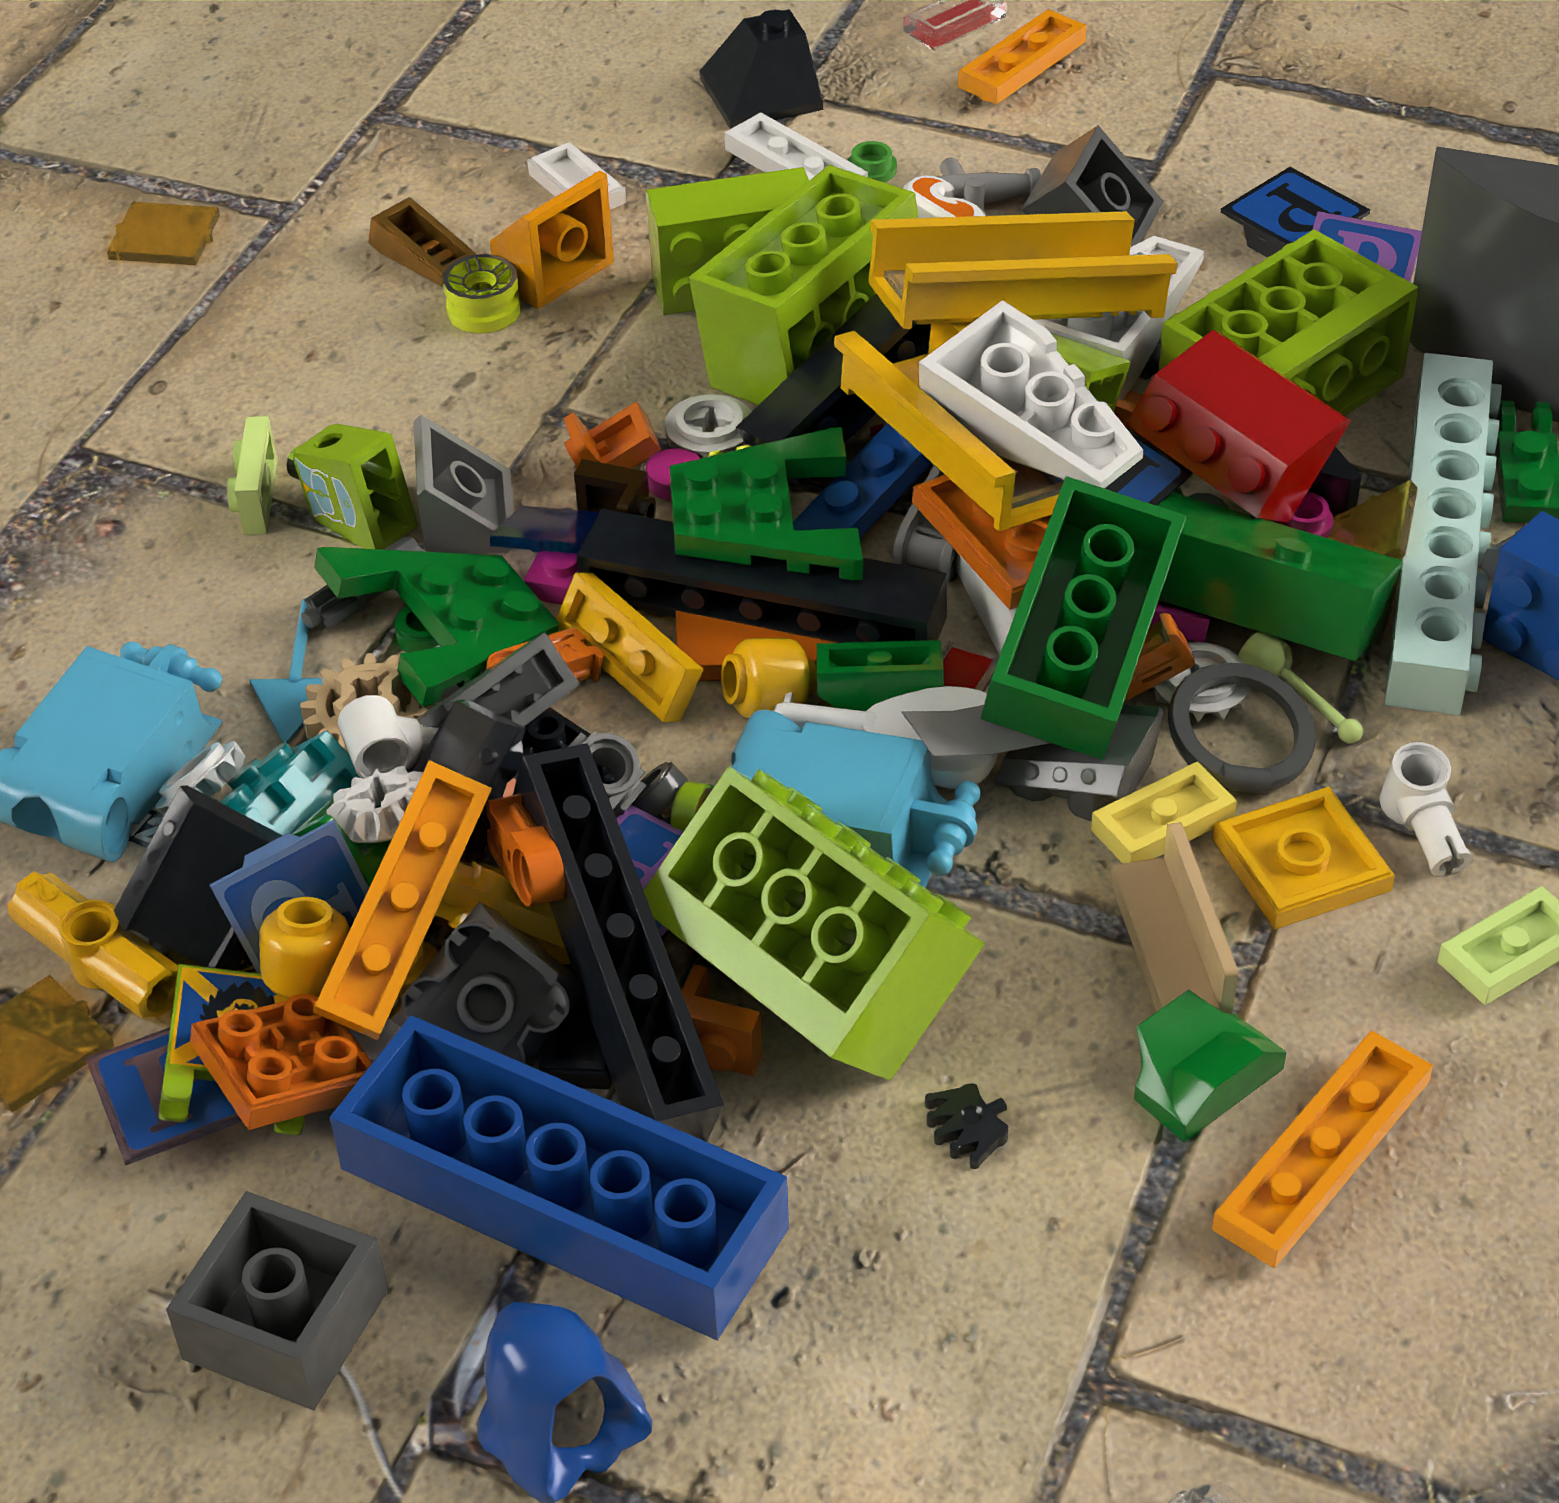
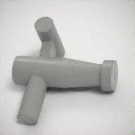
[937,157,1041,212]

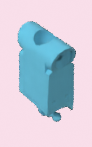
[0,642,222,863]
[731,710,981,888]

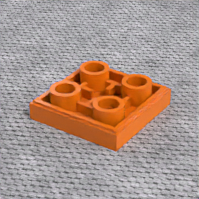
[190,994,372,1130]

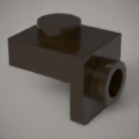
[574,459,656,521]

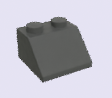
[1021,125,1164,247]

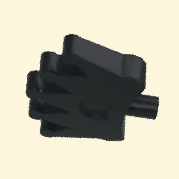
[925,1083,1009,1169]

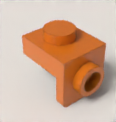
[563,401,661,468]
[680,964,762,1077]

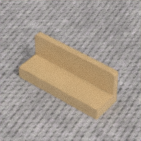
[1111,822,1238,1014]

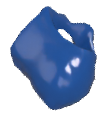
[476,1302,653,1503]

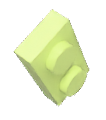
[227,416,277,535]
[1437,886,1559,1005]

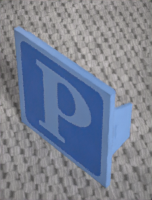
[210,819,369,974]

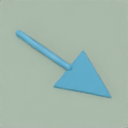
[249,598,322,744]

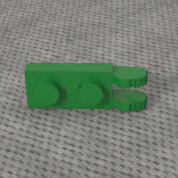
[1495,400,1559,523]

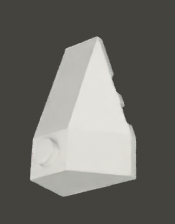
[1034,236,1205,400]
[919,300,1143,489]

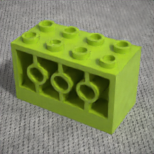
[689,165,918,405]
[1159,229,1419,416]
[643,766,986,1081]

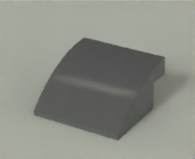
[1410,146,1559,422]

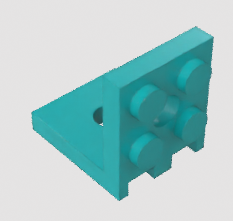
[214,730,381,888]

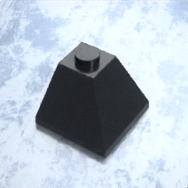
[699,9,823,129]

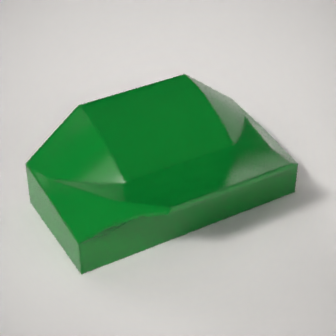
[817,640,944,711]
[1134,989,1287,1143]

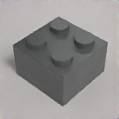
[166,1191,389,1411]

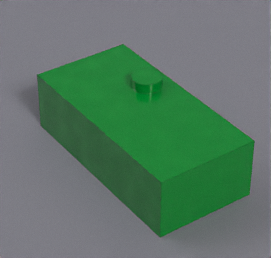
[980,476,1187,760]
[1156,493,1403,661]

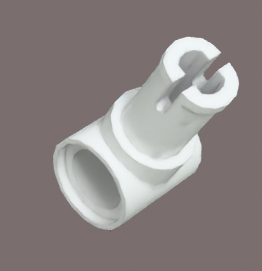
[337,695,439,779]
[1379,742,1472,876]

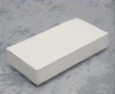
[528,142,626,210]

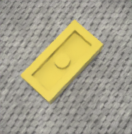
[1091,761,1237,863]

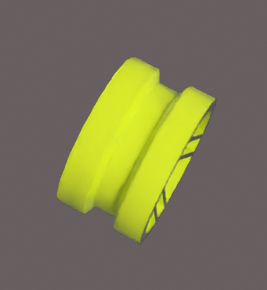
[443,254,521,334]

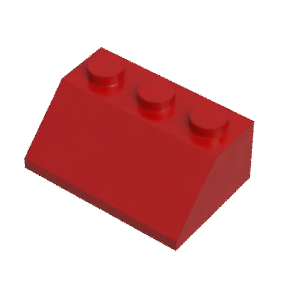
[1126,330,1351,523]

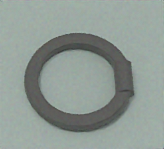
[1168,663,1316,795]

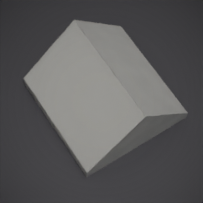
[414,415,517,554]

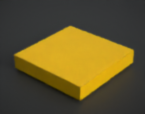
[1212,786,1395,930]

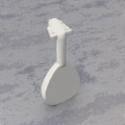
[773,686,999,789]

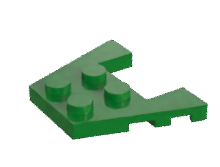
[669,427,863,580]
[314,547,560,707]

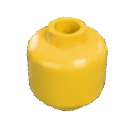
[721,638,817,719]
[259,897,350,999]

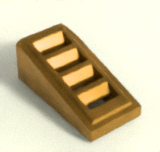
[368,197,478,286]

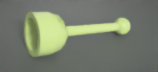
[1237,631,1363,744]

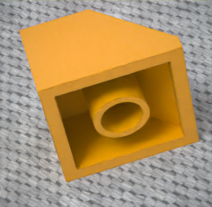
[490,170,614,309]

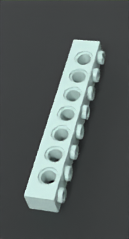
[1384,353,1502,716]

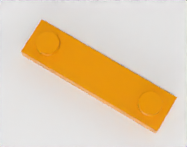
[313,760,492,1040]
[1212,1030,1433,1269]

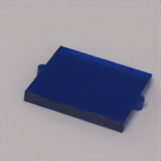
[490,505,599,554]

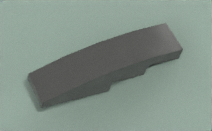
[406,632,580,773]

